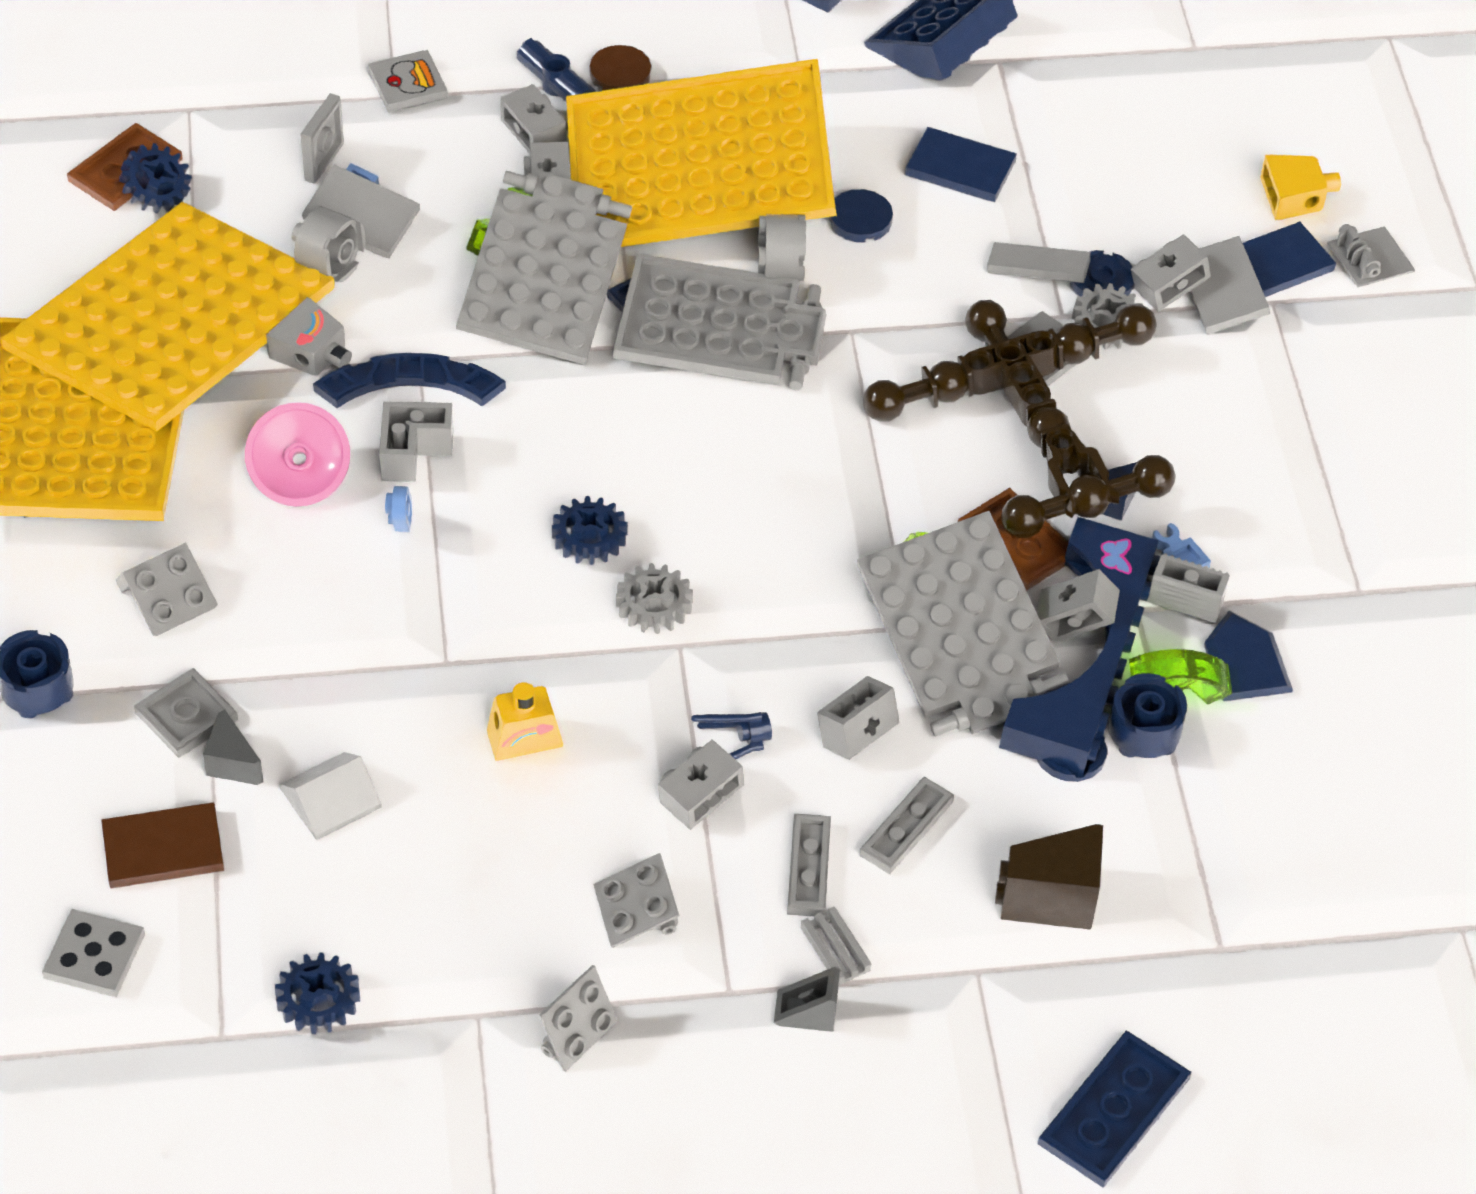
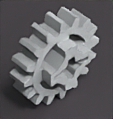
[1071,283,1143,350]
[616,563,693,634]

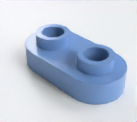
[385,486,412,532]

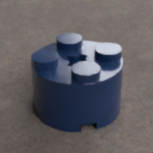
[0,630,74,718]
[1109,673,1187,758]

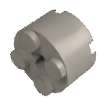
[291,206,366,282]
[758,214,806,281]

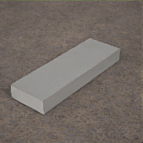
[987,242,1091,283]
[859,776,954,875]
[787,813,831,916]

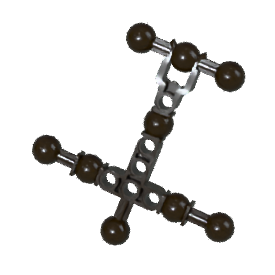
[862,300,1176,538]

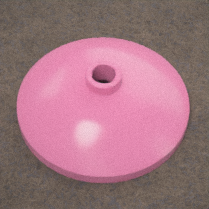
[245,403,350,507]

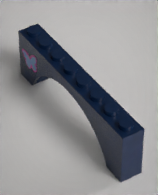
[999,516,1161,774]

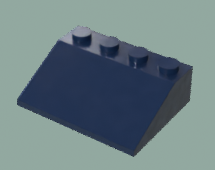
[864,0,1018,81]

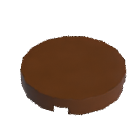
[589,45,652,91]

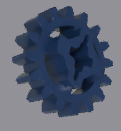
[119,143,192,214]
[551,496,628,565]
[274,952,361,1035]

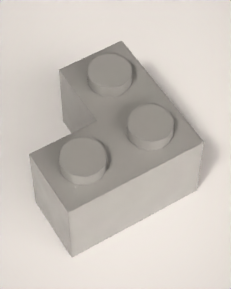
[379,401,454,482]

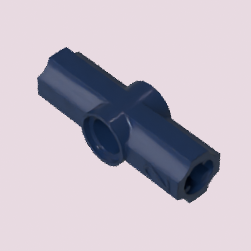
[516,38,596,102]

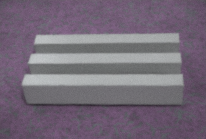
[801,906,872,985]

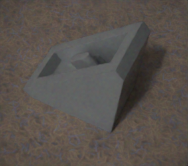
[203,710,264,785]
[774,967,840,1032]

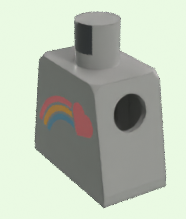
[266,297,352,375]

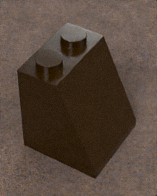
[995,824,1104,930]

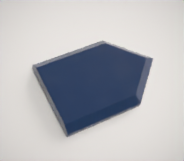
[1204,610,1293,701]

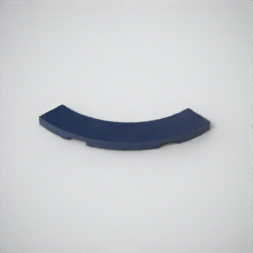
[313,353,506,409]

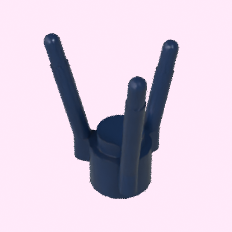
[691,712,772,759]

